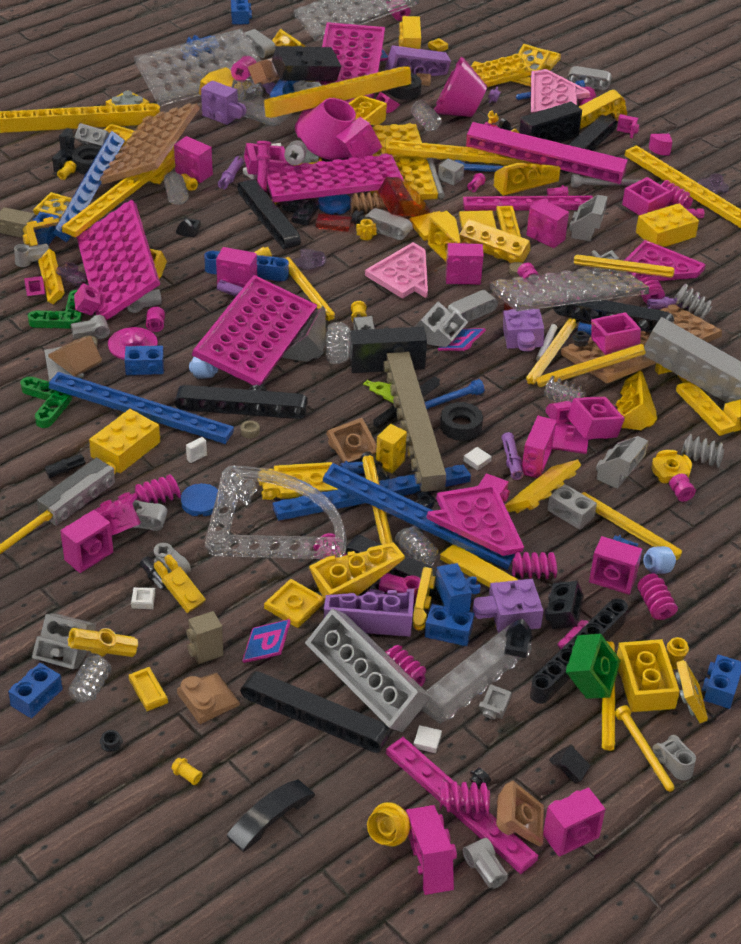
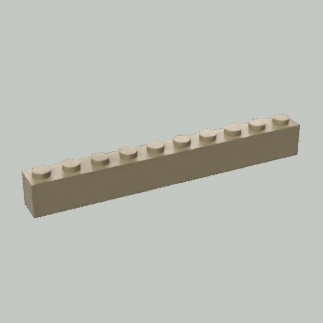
[383,352,446,492]

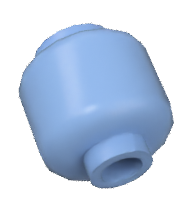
[189,357,218,379]
[643,546,676,574]

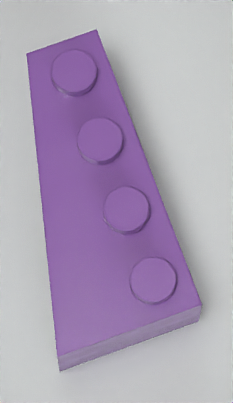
[384,45,451,76]
[324,589,414,637]

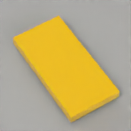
[471,53,531,87]
[505,460,581,513]

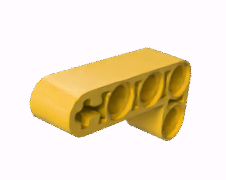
[579,90,627,129]

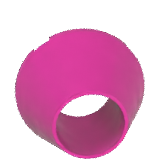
[433,57,487,117]
[296,98,356,160]

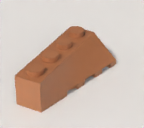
[248,58,280,85]

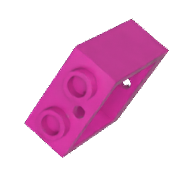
[244,143,290,175]
[522,416,557,478]

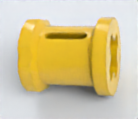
[351,301,367,322]

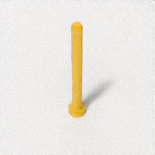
[615,705,674,792]

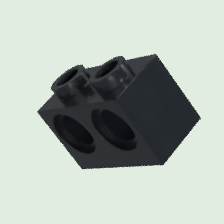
[545,581,584,629]

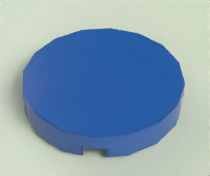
[318,194,351,215]
[181,483,221,516]

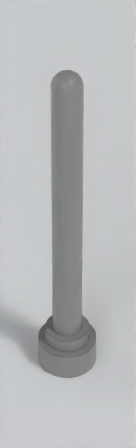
[571,174,640,188]

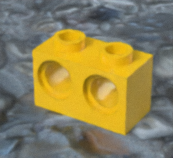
[376,424,407,474]

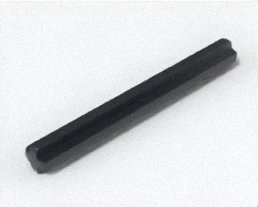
[373,376,440,428]

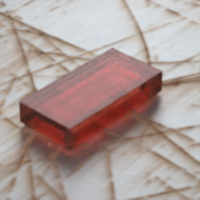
[316,213,352,232]

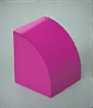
[376,91,400,113]
[649,134,673,156]
[24,276,45,296]
[545,401,572,424]

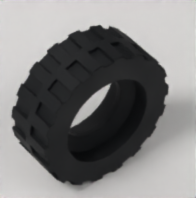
[388,73,422,100]
[72,144,102,174]
[440,402,483,441]

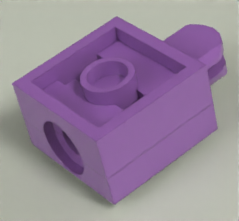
[201,80,247,125]
[503,308,544,351]
[473,579,543,633]

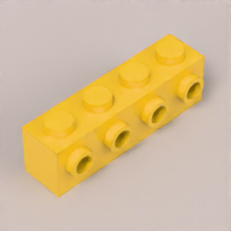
[459,219,531,263]

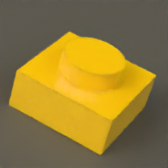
[428,38,448,52]

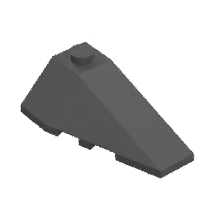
[282,306,326,362]

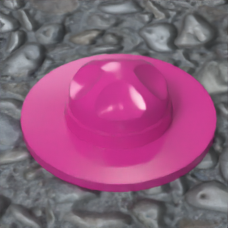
[108,327,158,360]

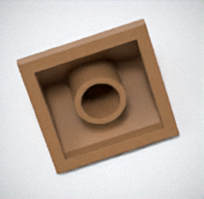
[48,336,102,377]

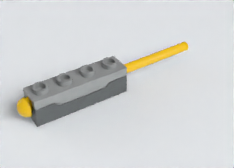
[0,457,117,554]

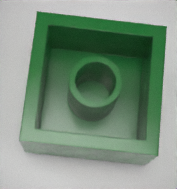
[566,634,621,699]

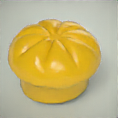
[367,802,410,847]

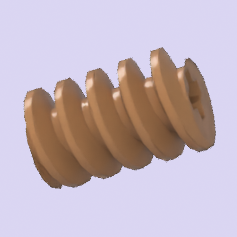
[350,192,385,214]

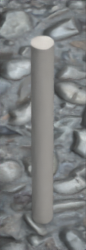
[427,158,445,198]

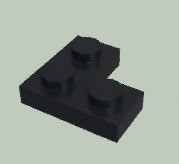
[52,128,75,172]
[282,199,319,226]

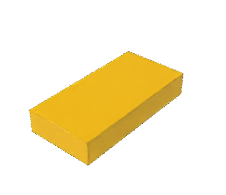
[129,667,168,711]

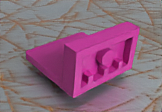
[95,492,141,535]

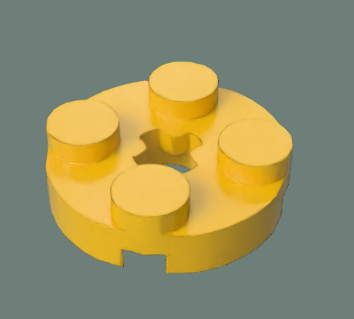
[651,450,692,483]

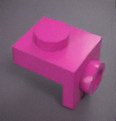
[617,114,640,138]

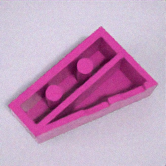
[406,805,457,895]

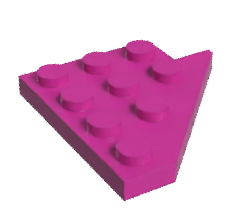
[624,240,706,283]
[427,483,524,556]

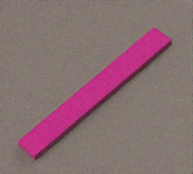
[463,196,593,211]
[386,737,539,874]

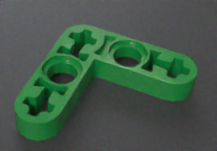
[28,290,83,329]
[21,377,72,428]

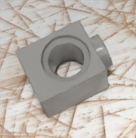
[438,158,464,186]

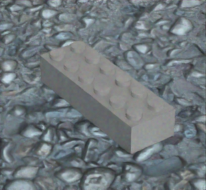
[644,317,741,403]
[305,608,431,732]

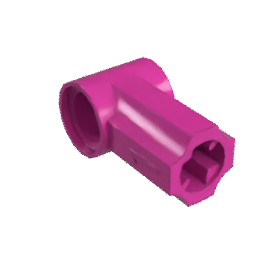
[379,573,421,604]

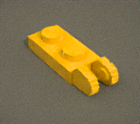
[154,554,206,613]
[412,567,436,631]

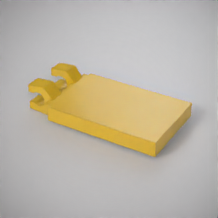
[258,462,338,500]

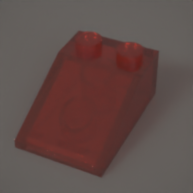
[378,177,431,216]

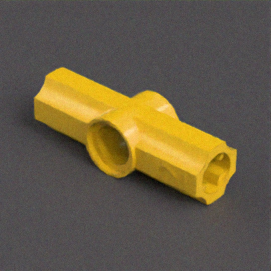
[67,628,138,657]

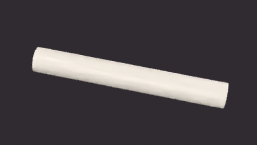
[536,324,557,361]

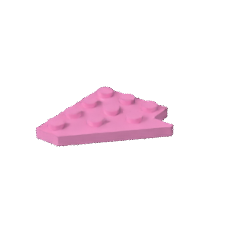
[531,69,590,114]
[365,242,428,299]

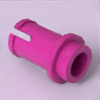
[467,173,485,192]
[547,185,568,196]

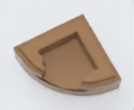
[416,73,431,86]

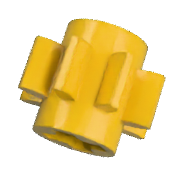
[356,219,377,240]

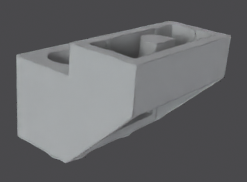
[569,195,608,241]
[415,301,468,347]
[596,436,648,489]
[32,613,96,669]

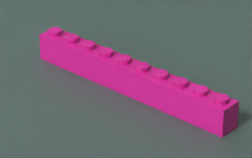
[466,122,627,184]

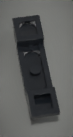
[227,779,315,852]

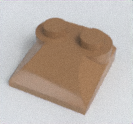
[326,418,377,463]
[177,672,240,724]
[496,781,544,846]

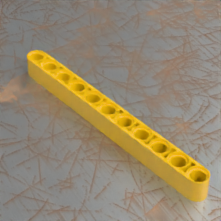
[264,67,411,118]
[0,103,160,133]

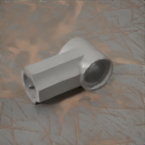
[14,244,49,267]
[127,289,162,313]
[71,315,110,340]
[463,838,508,889]

